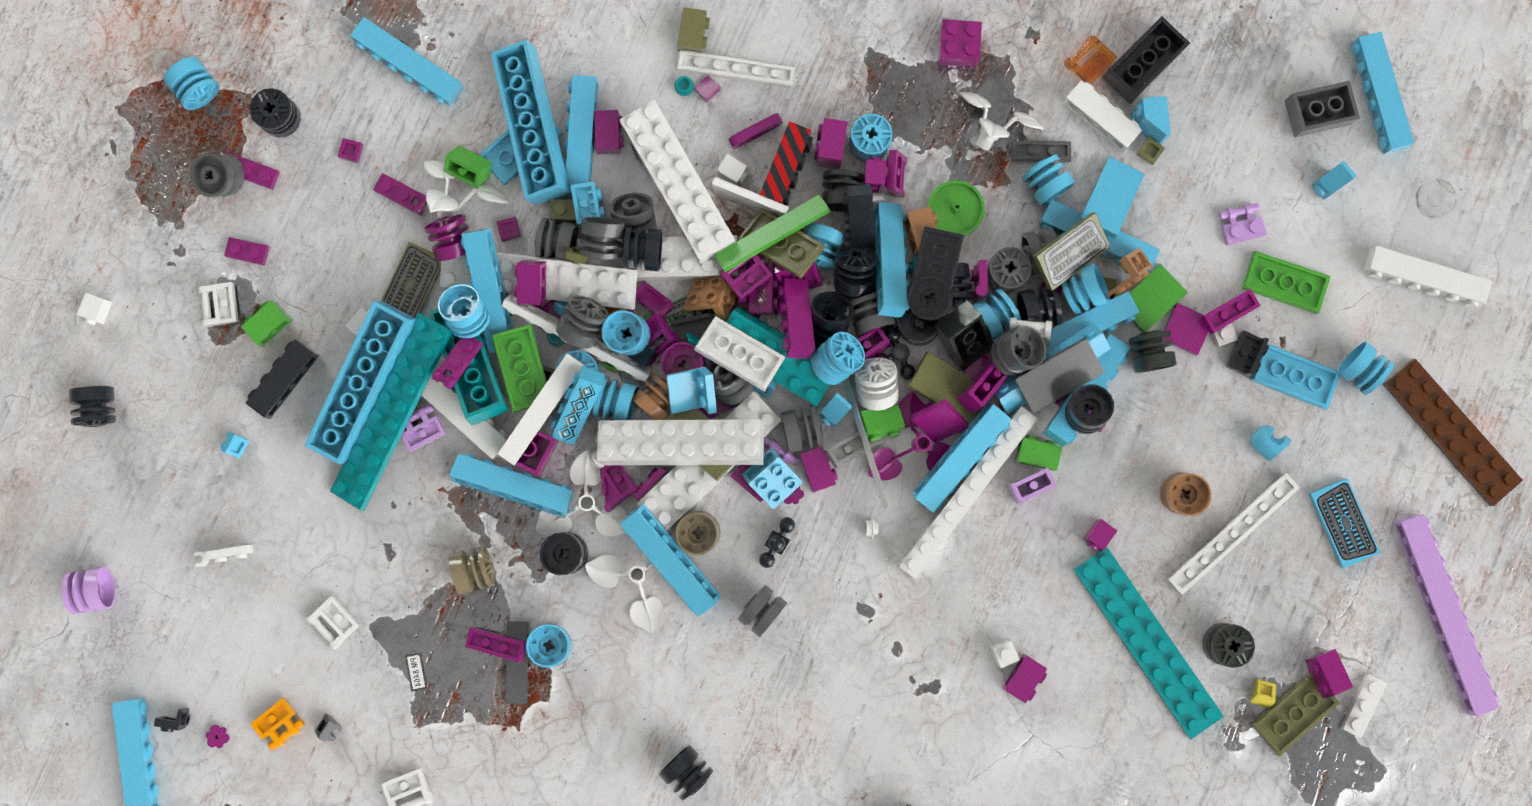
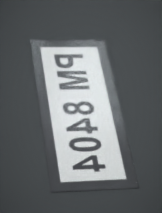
[405,652,427,692]

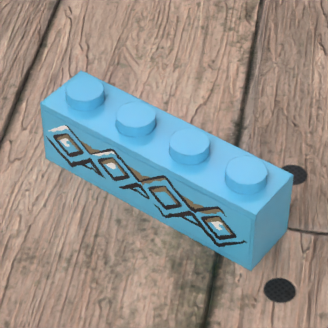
[550,366,605,445]

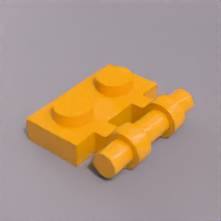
[250,697,305,751]

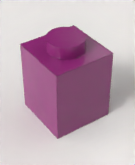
[1083,519,1117,551]

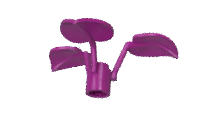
[868,392,951,481]

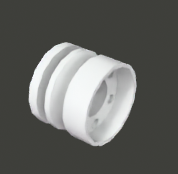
[855,357,899,411]

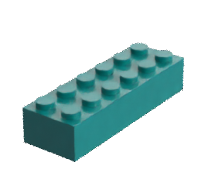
[726,307,830,407]
[428,309,509,426]

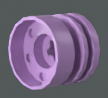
[61,567,115,614]

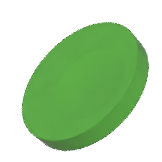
[927,180,985,237]

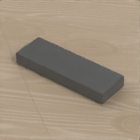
[1011,140,1071,162]

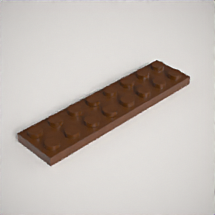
[1383,359,1523,506]

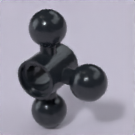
[875,327,916,380]
[759,517,795,568]

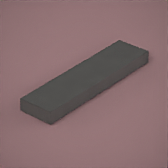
[506,621,528,704]

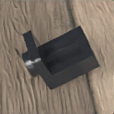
[154,708,190,732]

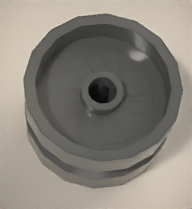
[190,152,245,197]
[610,192,657,240]
[1021,226,1057,276]
[706,361,754,405]
[738,585,787,637]

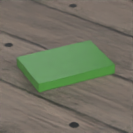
[1129,264,1188,333]

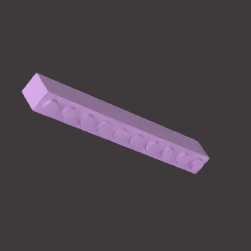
[1393,514,1499,716]

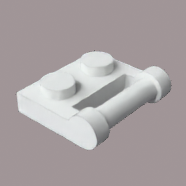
[198,282,239,327]
[1010,318,1052,344]
[306,596,360,651]
[381,768,434,806]

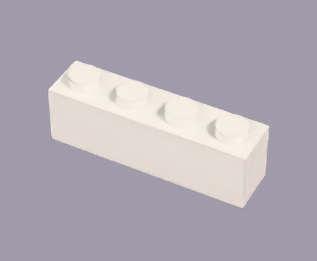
[1063,80,1142,153]

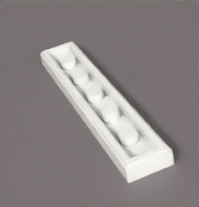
[677,50,795,88]
[498,353,584,465]

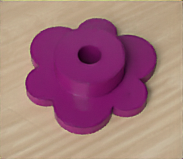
[783,486,804,504]
[206,725,230,748]

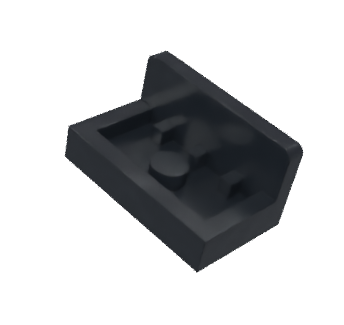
[1225,330,1269,377]

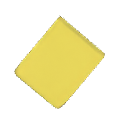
[1250,679,1276,708]

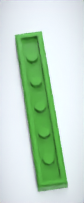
[715,194,830,272]

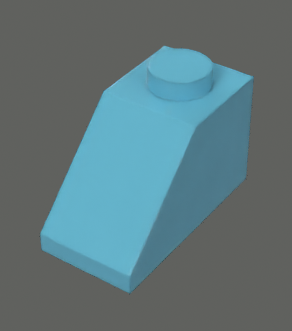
[1311,161,1356,199]
[820,392,852,427]

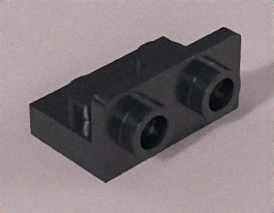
[671,311,712,344]

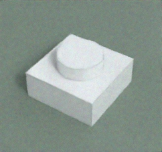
[1212,323,1238,347]

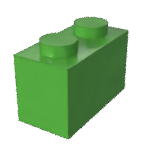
[444,145,493,188]
[241,300,293,347]
[859,404,905,441]
[1015,435,1062,471]

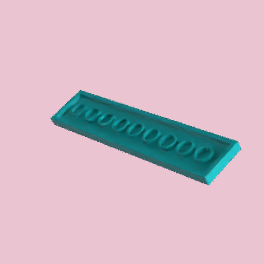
[330,312,452,511]
[1073,547,1224,740]

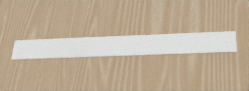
[843,378,889,510]

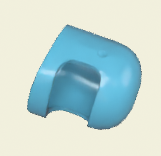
[1250,425,1291,461]

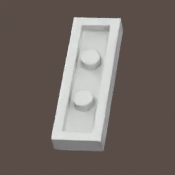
[1340,674,1387,738]

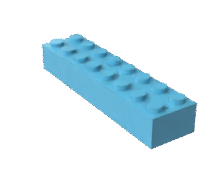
[491,39,571,205]
[304,301,417,464]

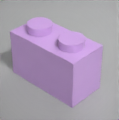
[1008,468,1057,504]

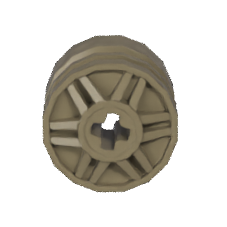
[675,511,721,555]
[449,545,495,595]

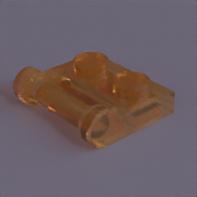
[1064,35,1117,84]

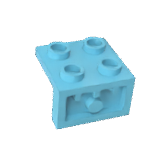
[570,181,606,226]
[666,367,717,414]
[742,448,803,509]

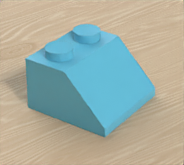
[1131,96,1171,145]

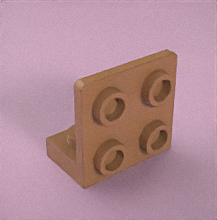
[1106,248,1153,297]
[683,276,737,321]

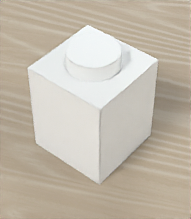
[717,154,749,186]
[77,292,112,326]
[990,640,1020,668]

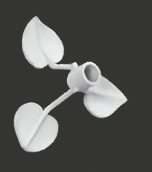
[957,92,1044,151]
[423,160,509,218]
[535,450,627,537]
[585,553,663,633]

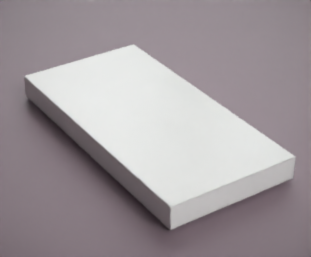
[712,177,789,218]
[694,316,785,392]

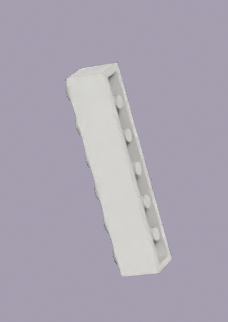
[1363,246,1492,308]

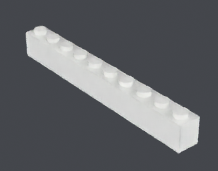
[345,308,509,460]
[897,406,1038,579]

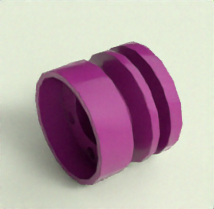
[424,214,469,261]
[661,342,706,376]

